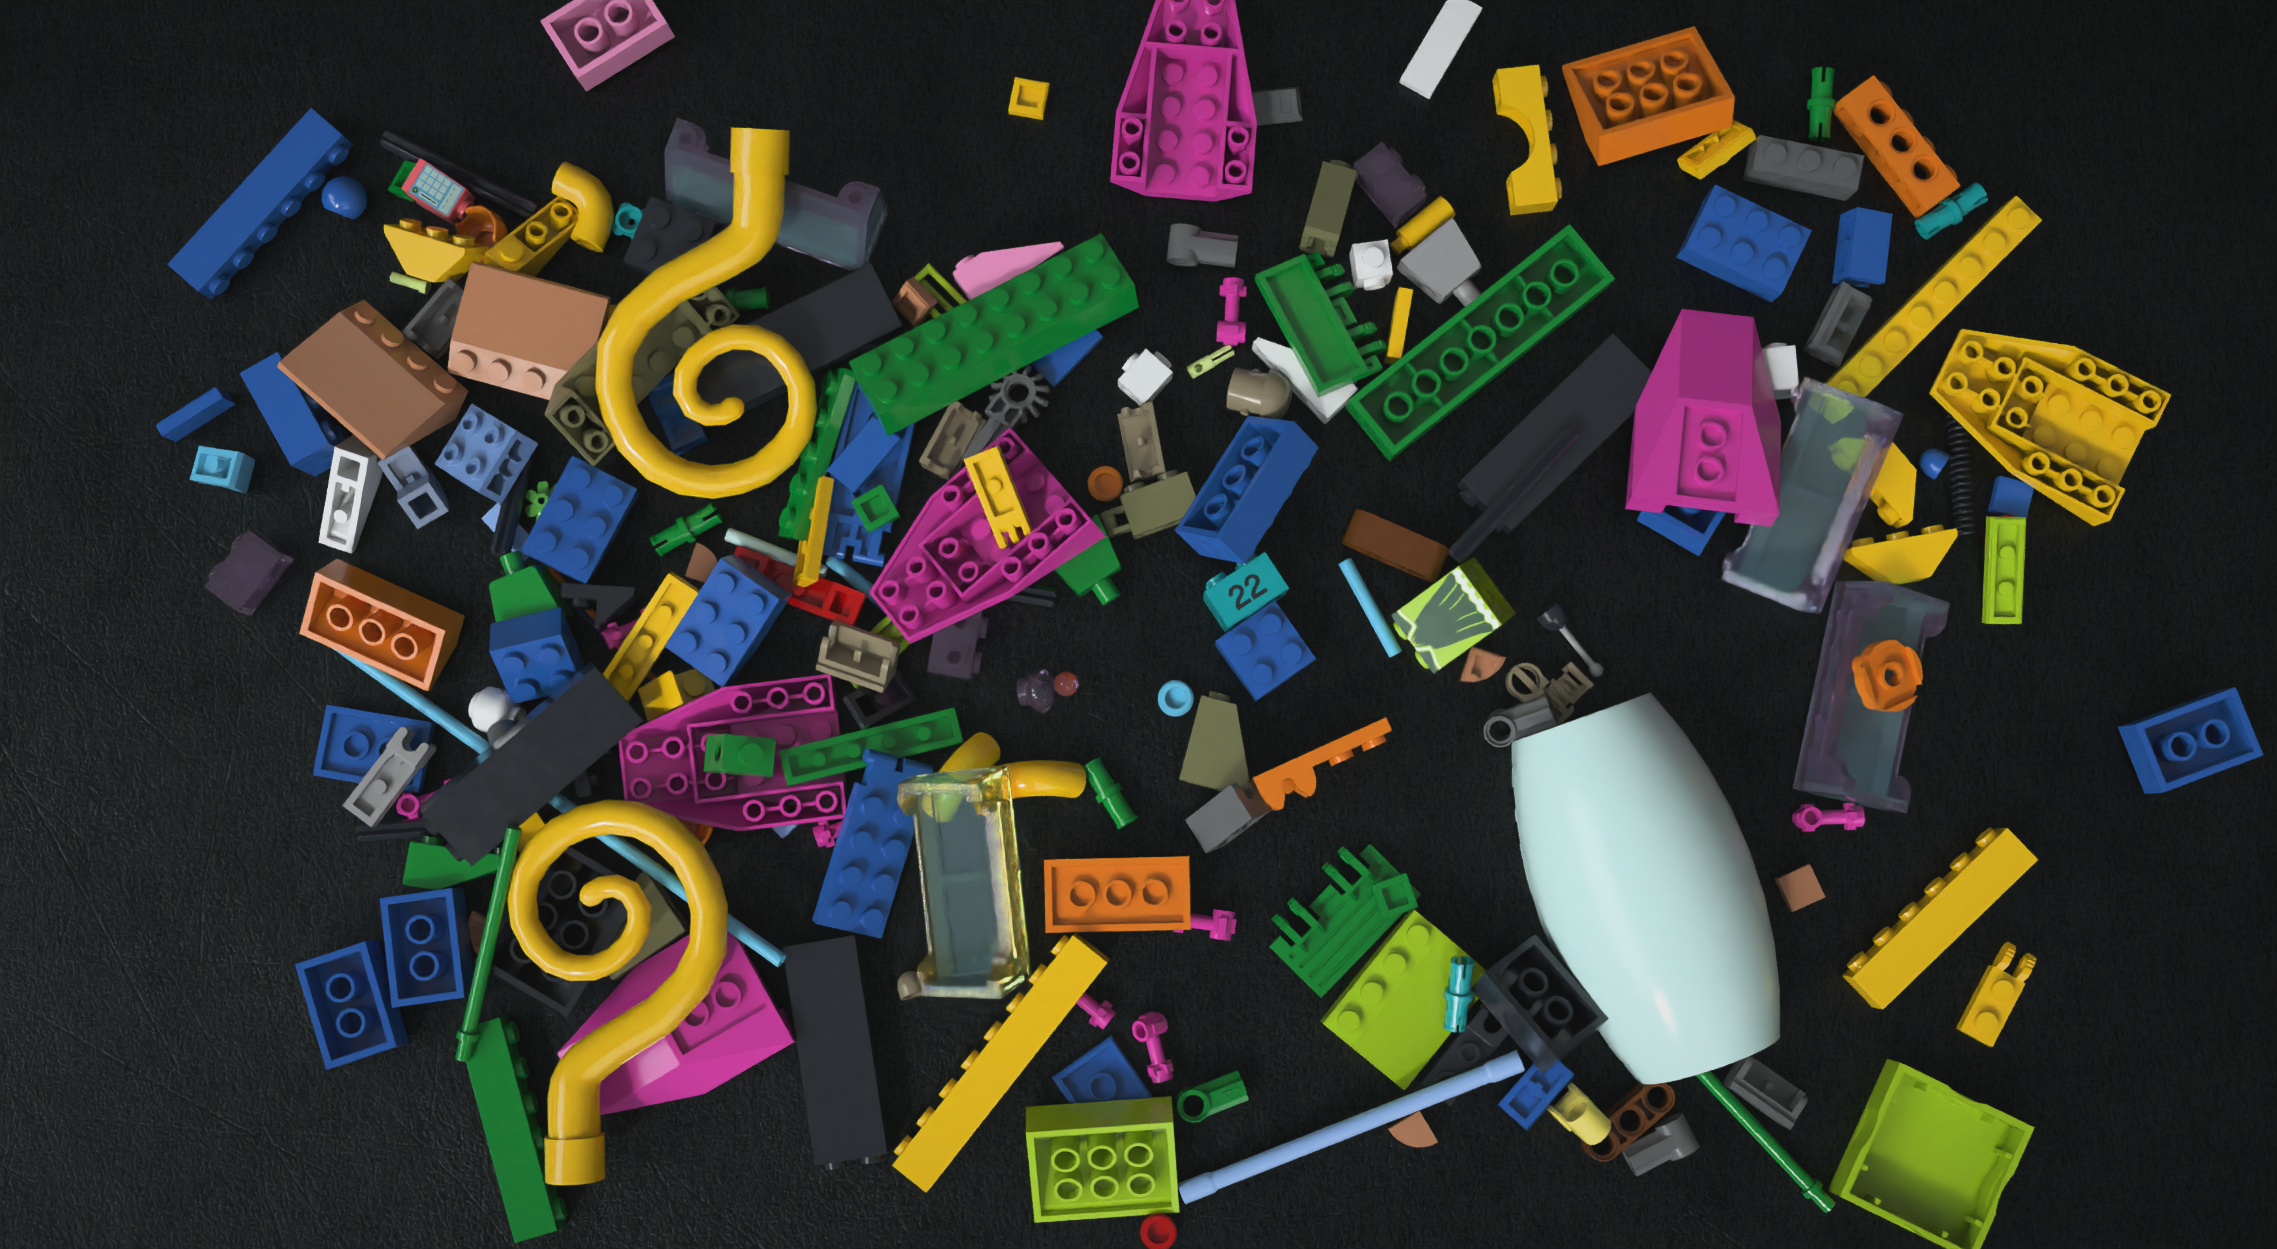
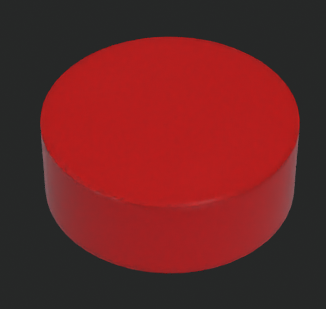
[1140,1213,1177,1249]

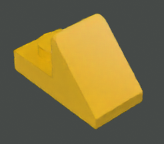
[637,669,715,722]

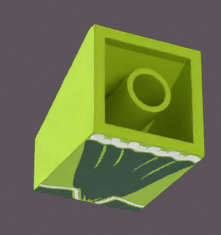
[1391,557,1516,674]

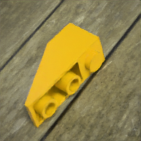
[484,196,579,277]

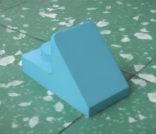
[190,446,255,493]

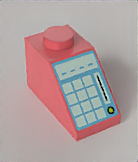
[401,158,476,225]

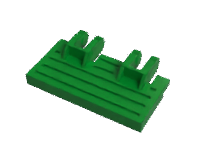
[1255,251,1387,398]
[1269,844,1421,998]

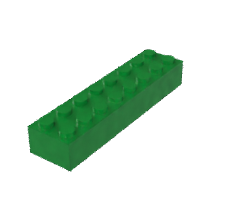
[1345,224,1615,462]
[849,233,1139,436]

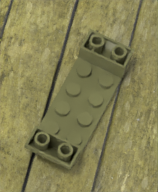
[544,286,740,466]

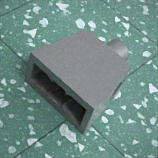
[1397,218,1482,307]

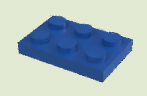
[313,705,436,793]

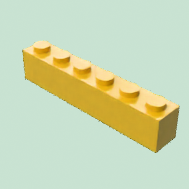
[1842,828,2038,1010]

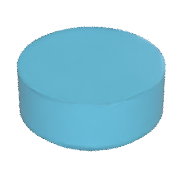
[1158,680,1194,717]

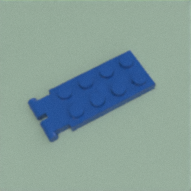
[822,381,916,567]
[812,748,933,938]

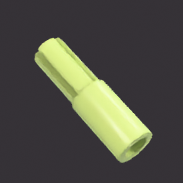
[1187,345,1235,379]

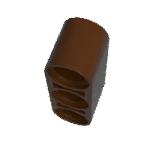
[1342,509,1449,583]
[1581,1083,1675,1162]

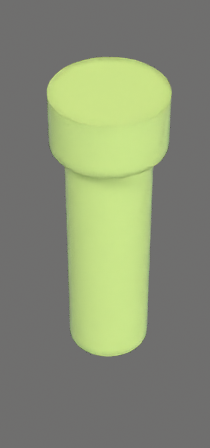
[390,272,431,294]

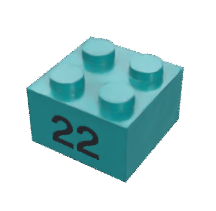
[1203,552,1289,633]

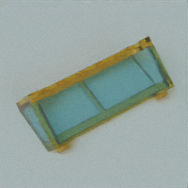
[897,766,1031,999]

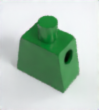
[1054,515,1121,606]
[489,550,574,622]
[703,734,776,778]

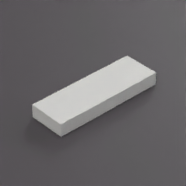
[1399,0,1482,99]

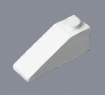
[1252,337,1358,424]
[319,434,383,554]

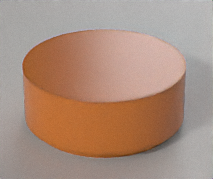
[1088,466,1123,503]

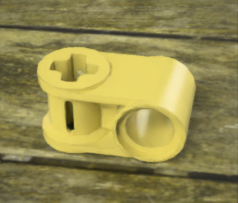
[1546,1082,1611,1145]

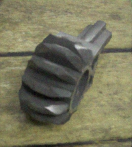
[962,365,1049,461]

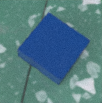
[1988,476,2034,518]

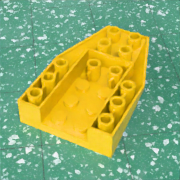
[1929,329,2171,526]

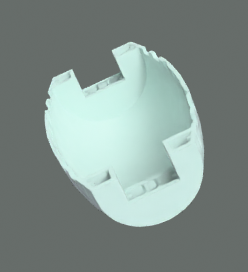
[1512,693,1780,1084]

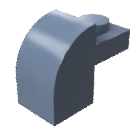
[377,445,449,529]

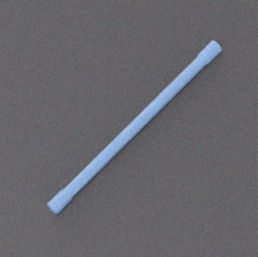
[1178,1050,1525,1204]

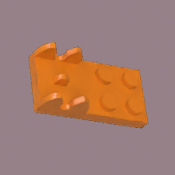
[1250,717,1392,810]
[1044,856,1192,933]

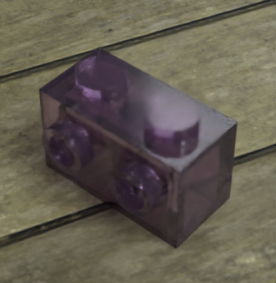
[1353,142,1427,228]
[204,529,294,616]
[927,610,989,681]

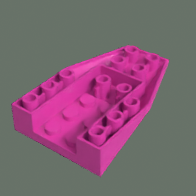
[1625,309,1781,527]
[869,427,1106,643]
[618,674,849,831]
[557,913,796,1115]

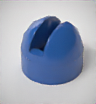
[1919,448,1950,480]

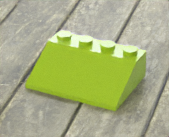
[1320,909,1486,1091]
[1026,1096,1179,1223]

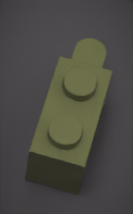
[1099,470,1196,540]

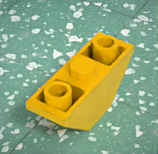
[384,219,489,283]
[1828,437,1917,529]
[1841,525,1958,587]

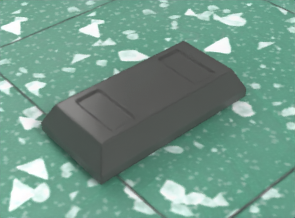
[1252,86,1303,126]

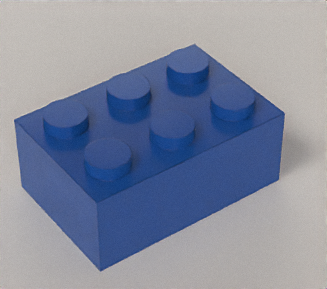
[1676,185,1812,303]
[240,352,349,477]
[521,456,639,585]
[665,554,792,687]
[2118,687,2263,794]
[380,888,474,1008]
[295,940,409,1070]

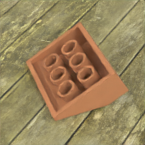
[447,261,611,400]
[277,300,468,460]

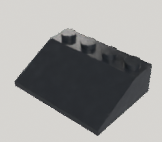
[475,844,644,1017]

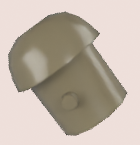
[1227,368,1292,420]

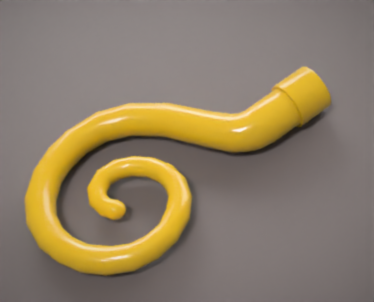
[595,127,817,499]
[507,799,728,1185]

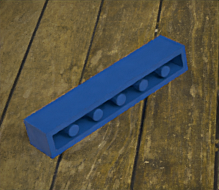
[167,108,353,300]

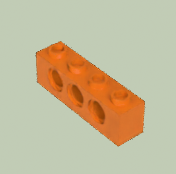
[1832,75,1961,219]

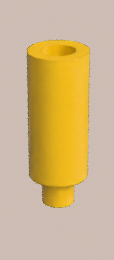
[1390,196,1455,255]

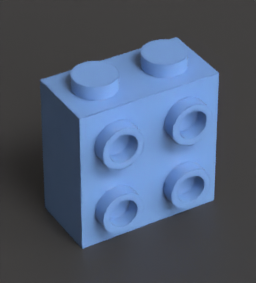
[435,404,538,504]

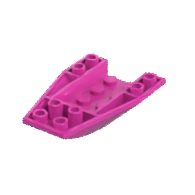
[1110,0,1257,202]

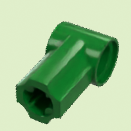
[1175,1070,1249,1123]

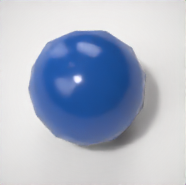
[322,176,367,220]

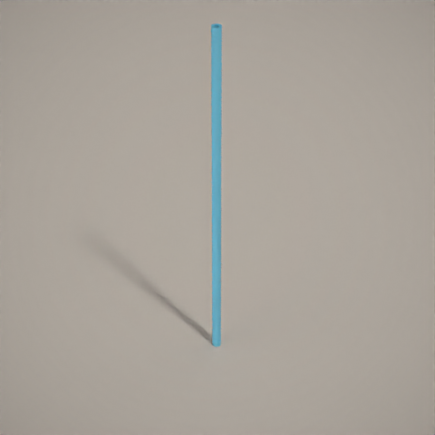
[332,648,787,967]

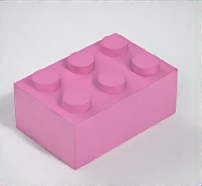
[540,0,675,92]

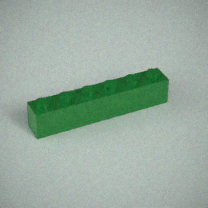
[466,1015,567,1243]

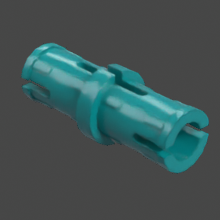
[1914,182,1988,240]
[1443,956,1474,1032]

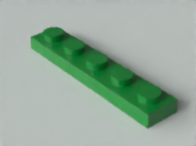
[778,368,856,541]
[779,708,963,787]

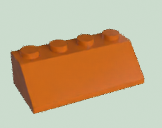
[300,559,465,691]

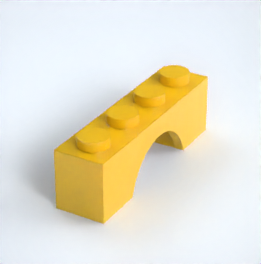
[1492,65,1562,215]

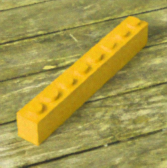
[1808,196,2042,424]
[892,932,1110,1193]

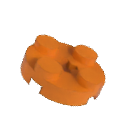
[1852,640,1923,712]

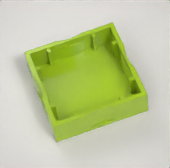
[1828,1059,2035,1249]

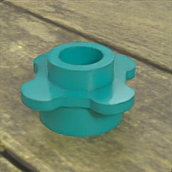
[612,202,645,239]

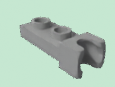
[343,726,436,827]

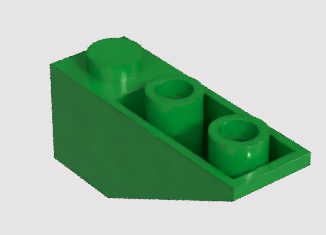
[402,836,518,890]

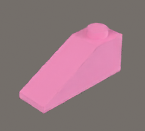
[952,241,1065,300]

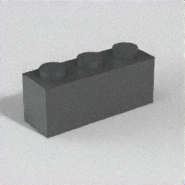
[1743,135,1864,201]

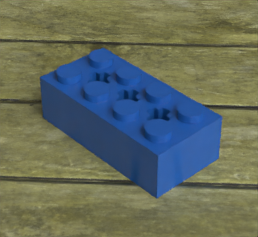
[1175,416,1319,564]

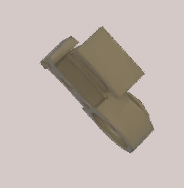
[1505,662,1594,729]

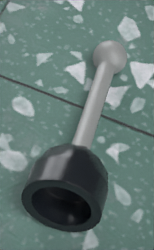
[1536,600,1603,677]

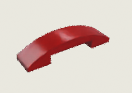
[734,545,867,626]

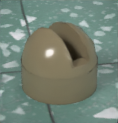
[897,971,928,1000]

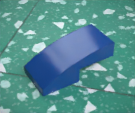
[648,373,709,455]

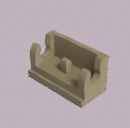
[919,401,986,481]
[1118,402,1165,483]
[816,620,901,693]

